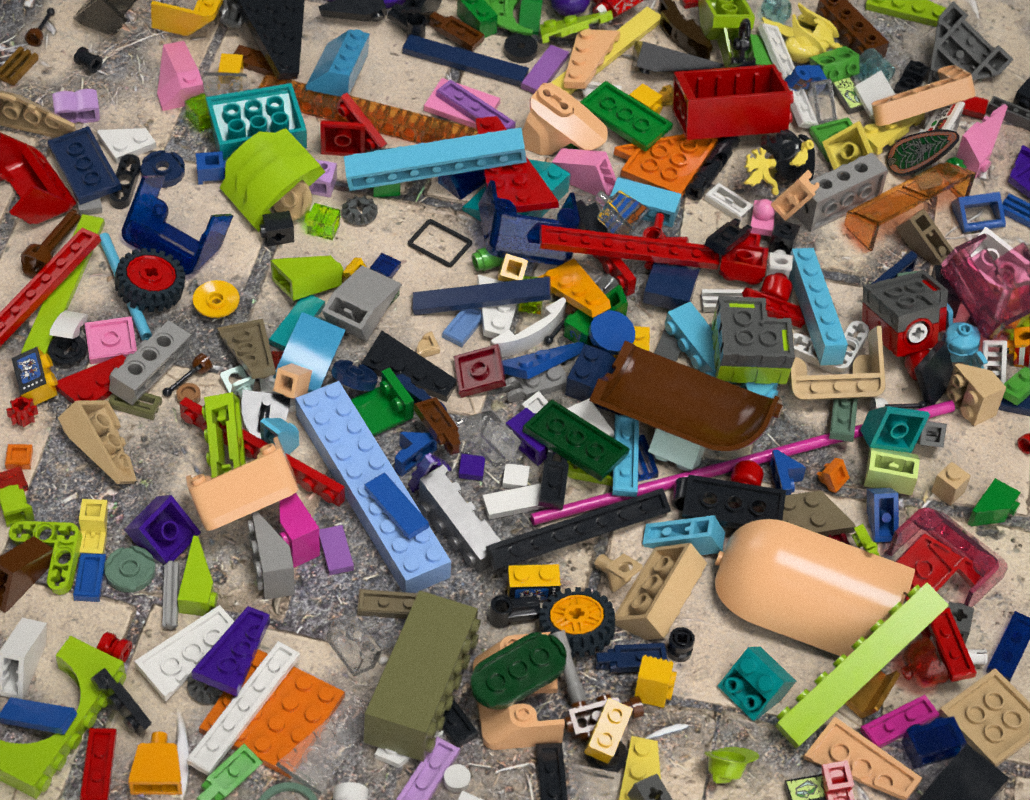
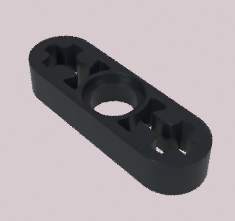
[109,154,141,209]

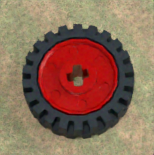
[114,248,185,312]

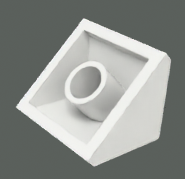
[854,70,895,119]

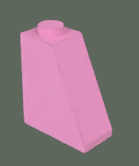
[551,148,616,200]

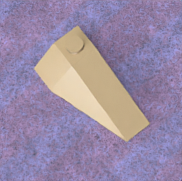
[0,90,76,138]
[58,400,137,484]

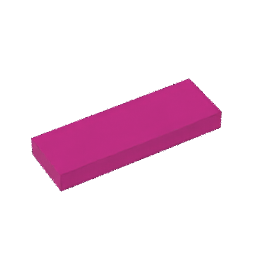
[860,694,940,748]

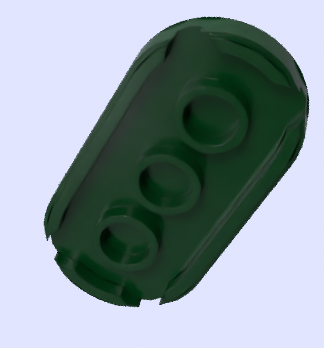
[470,632,567,709]

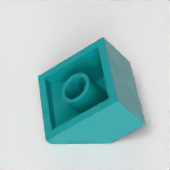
[860,406,930,453]

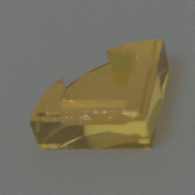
[659,84,673,107]

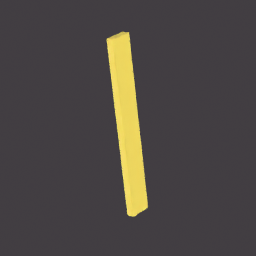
[544,7,661,96]

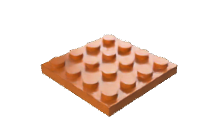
[199,649,345,779]

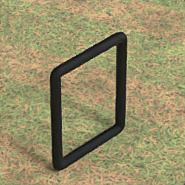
[408,219,472,267]

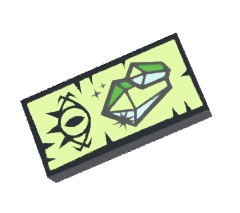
[784,774,826,800]

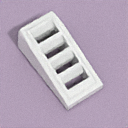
[982,340,1007,384]

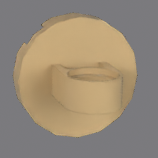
[273,179,312,221]

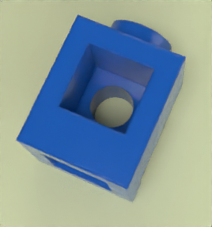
[196,151,226,185]

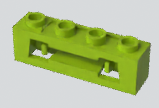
[202,392,246,478]

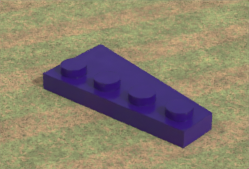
[192,606,270,697]

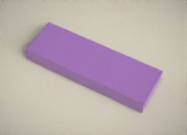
[521,45,569,94]

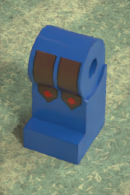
[785,65,829,94]

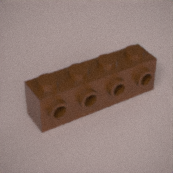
[816,0,889,66]

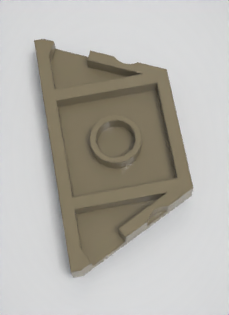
[783,490,856,536]

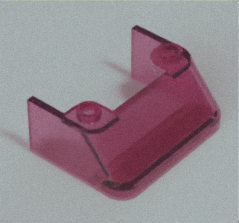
[941,233,1030,340]
[956,242,1030,328]
[887,508,1008,607]

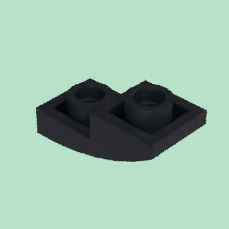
[894,60,930,94]

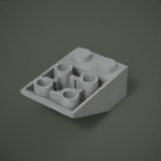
[322,266,402,342]
[247,511,295,600]

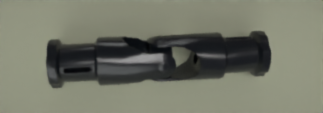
[685,136,740,200]

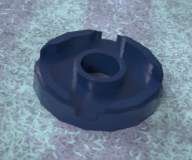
[140,150,185,188]
[331,360,378,391]

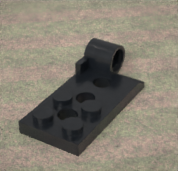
[672,475,786,529]

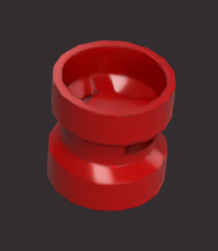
[97,631,132,663]

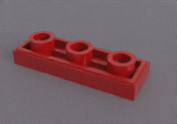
[336,92,387,151]

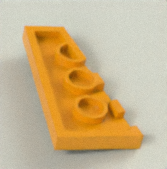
[538,258,611,318]

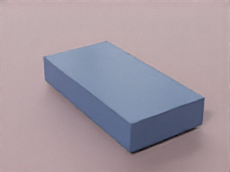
[442,308,482,348]

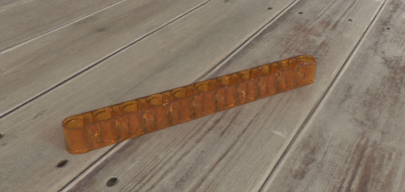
[257,75,478,144]

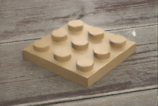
[939,668,1030,767]

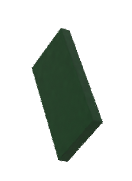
[522,399,630,482]

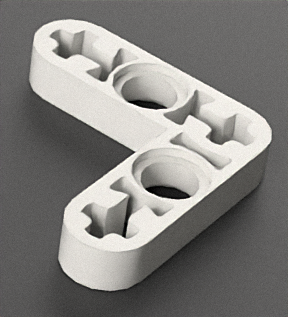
[793,321,869,374]

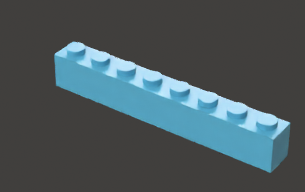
[344,128,527,191]

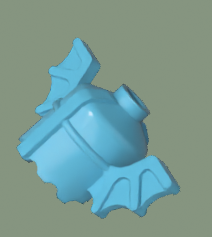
[942,303,988,369]

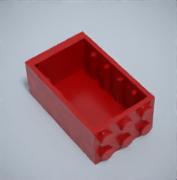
[672,64,794,140]

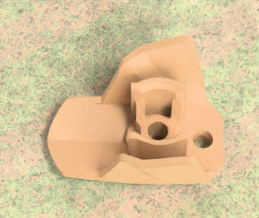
[522,83,608,155]

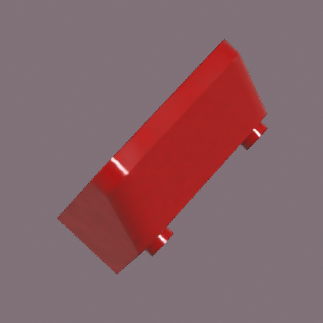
[0,132,76,224]

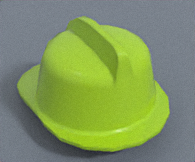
[704,747,759,783]

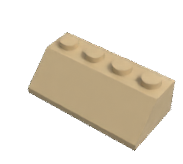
[615,543,707,640]

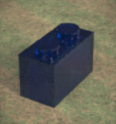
[901,716,967,769]

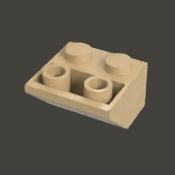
[945,363,1006,426]

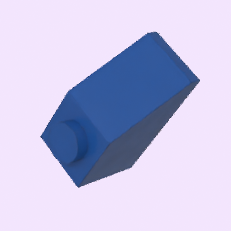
[867,488,899,543]

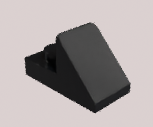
[562,200,607,233]

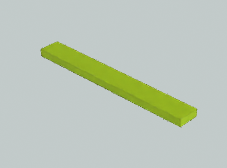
[21,214,105,354]

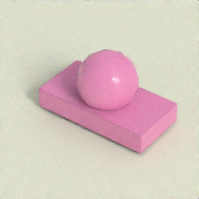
[751,199,776,237]

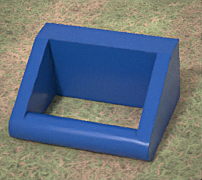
[951,192,1006,233]

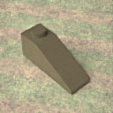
[895,208,959,266]

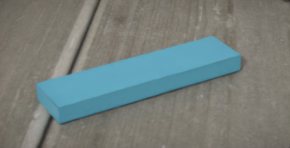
[612,415,639,497]

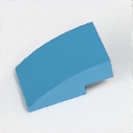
[273,312,345,392]

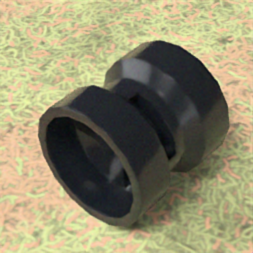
[667,627,695,662]

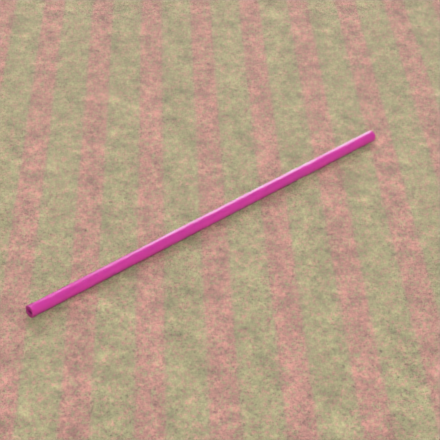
[530,400,955,526]

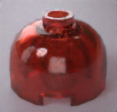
[901,636,949,689]

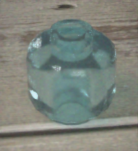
[761,0,792,23]

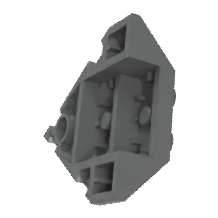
[927,1,1014,84]

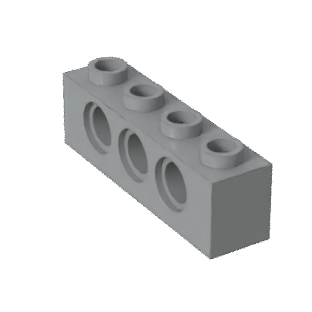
[109,320,192,405]

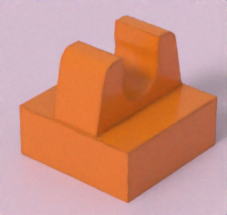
[817,458,850,493]

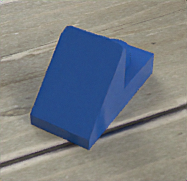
[395,432,437,477]
[769,450,806,495]

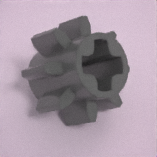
[593,274,619,295]

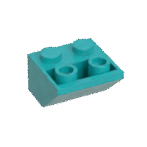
[717,646,797,721]

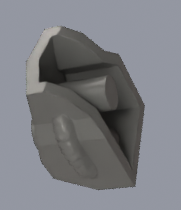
[219,0,245,29]

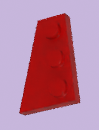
[55,354,126,404]

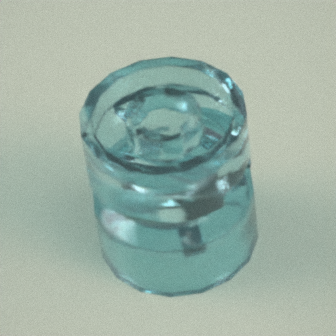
[859,48,895,82]

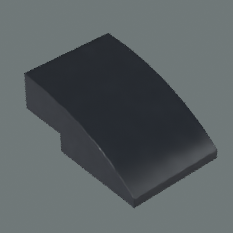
[919,744,1009,800]

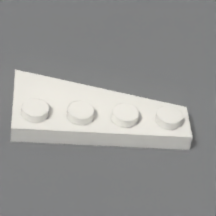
[135,605,234,702]

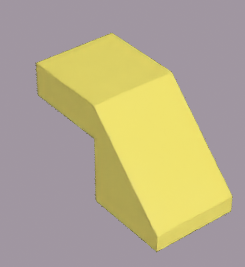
[78,499,108,558]

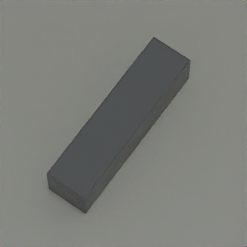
[986,96,1030,131]

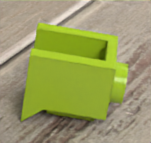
[0,484,35,527]

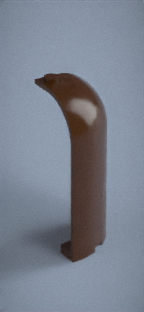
[589,341,784,452]

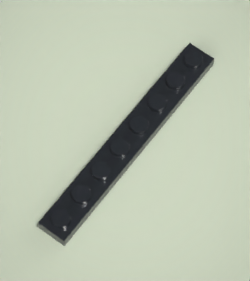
[486,488,671,571]

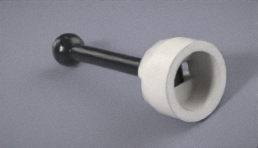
[870,397,927,410]

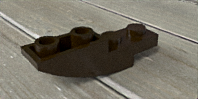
[658,0,713,60]

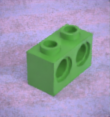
[809,46,860,84]

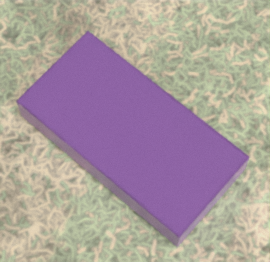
[319,525,354,575]

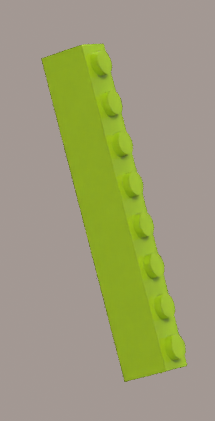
[775,583,949,749]

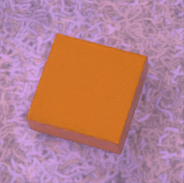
[5,444,33,469]

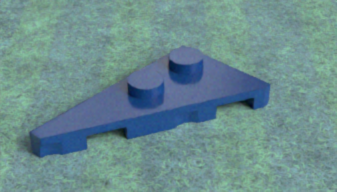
[503,342,584,380]

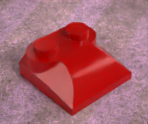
[719,243,769,285]

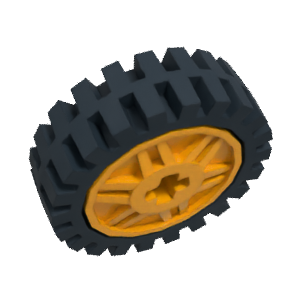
[539,587,615,658]

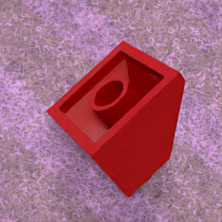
[320,120,365,156]

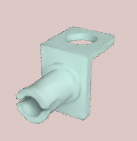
[220,365,255,400]

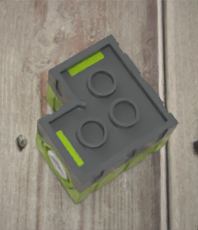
[711,296,795,384]

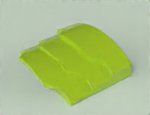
[219,128,326,232]

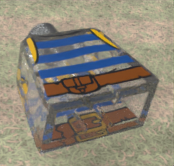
[593,190,650,235]

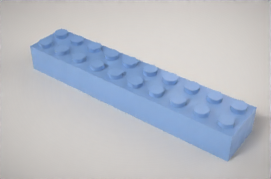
[295,381,451,593]

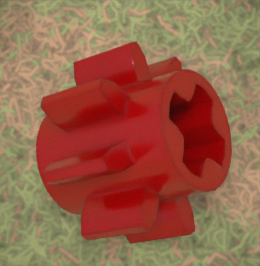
[6,396,38,427]

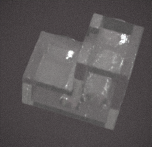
[456,410,521,467]

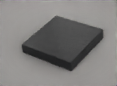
[914,341,954,406]

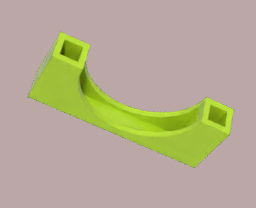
[0,636,126,799]

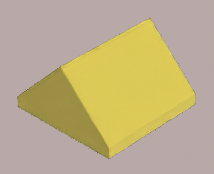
[822,121,874,170]

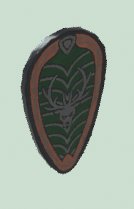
[887,129,960,177]

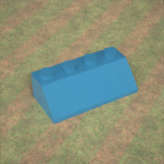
[305,29,370,97]

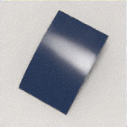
[643,262,701,310]

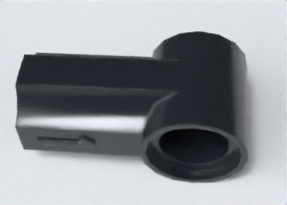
[388,3,426,38]
[488,595,540,628]

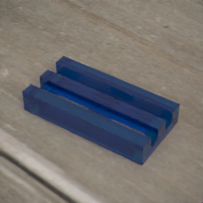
[638,434,659,481]

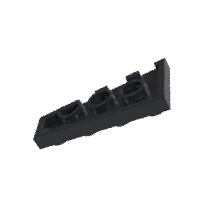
[361,331,457,402]

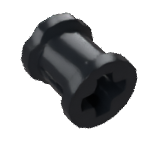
[73,47,103,73]

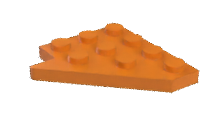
[614,134,718,198]

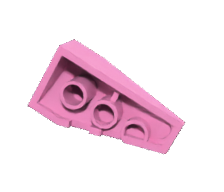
[157,41,205,111]
[956,104,1008,178]

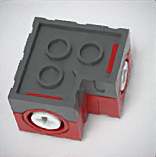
[862,270,948,357]

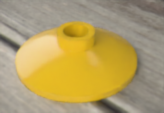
[193,280,240,318]

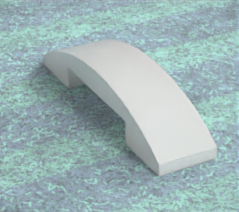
[490,297,566,357]

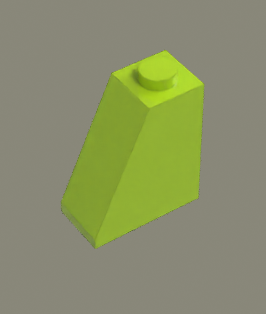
[271,255,344,301]

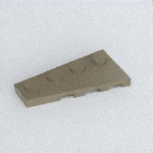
[217,319,276,379]

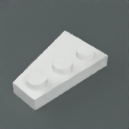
[477,274,517,339]

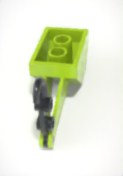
[698,0,755,68]

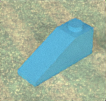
[642,515,725,555]

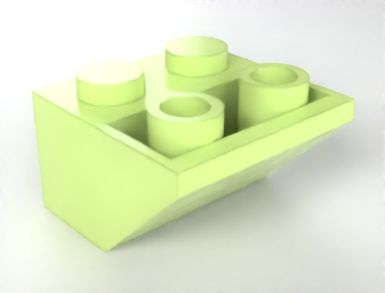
[864,447,920,496]

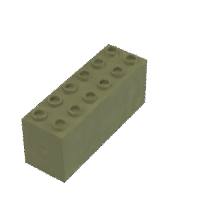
[364,590,481,762]

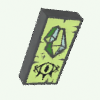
[829,77,865,114]

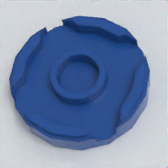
[589,310,635,355]

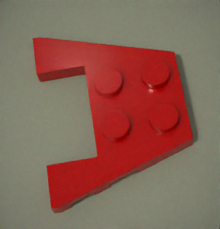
[895,533,991,640]

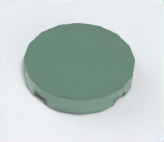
[105,546,156,593]

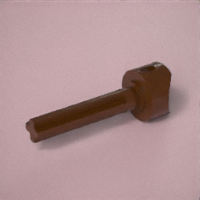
[21,210,81,278]

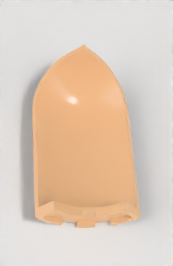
[715,519,915,657]

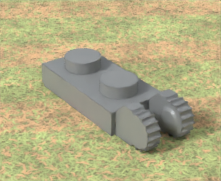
[501,364,567,403]

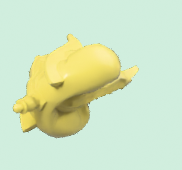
[761,3,842,63]

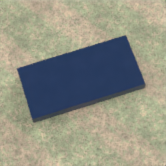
[47,126,122,205]

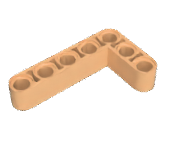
[871,65,976,126]

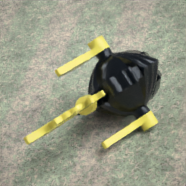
[744,129,815,196]

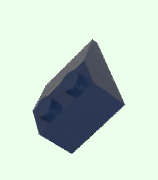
[565,344,623,415]

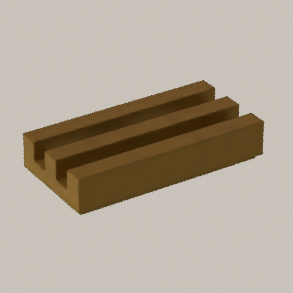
[0,46,39,86]

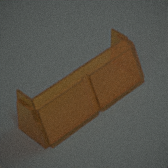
[844,162,976,252]

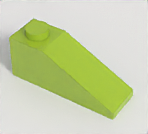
[177,536,218,616]

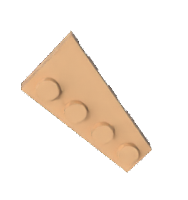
[564,29,620,89]
[804,717,922,800]

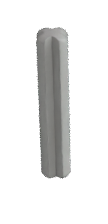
[162,561,179,630]

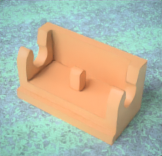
[770,170,819,221]

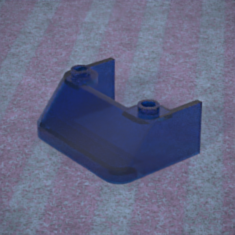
[122,175,234,275]
[478,180,580,266]

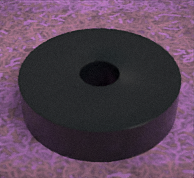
[504,34,538,63]

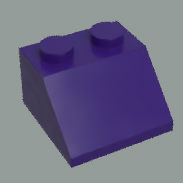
[124,495,201,565]

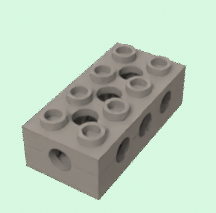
[795,153,888,232]

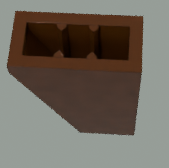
[0,536,53,613]

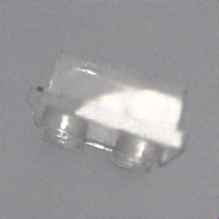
[203,72,250,106]

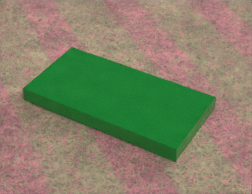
[580,81,673,152]

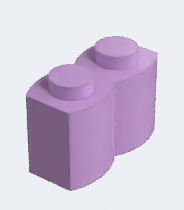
[52,89,100,123]

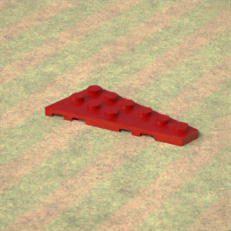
[475,116,559,216]

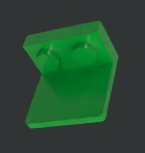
[351,368,414,436]

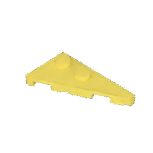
[863,113,925,155]

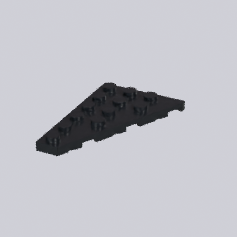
[233,0,305,80]

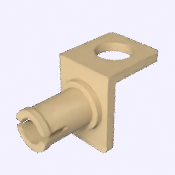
[595,553,643,592]

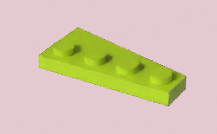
[865,0,946,27]

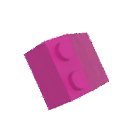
[279,493,320,568]

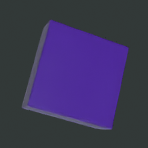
[459,454,486,481]

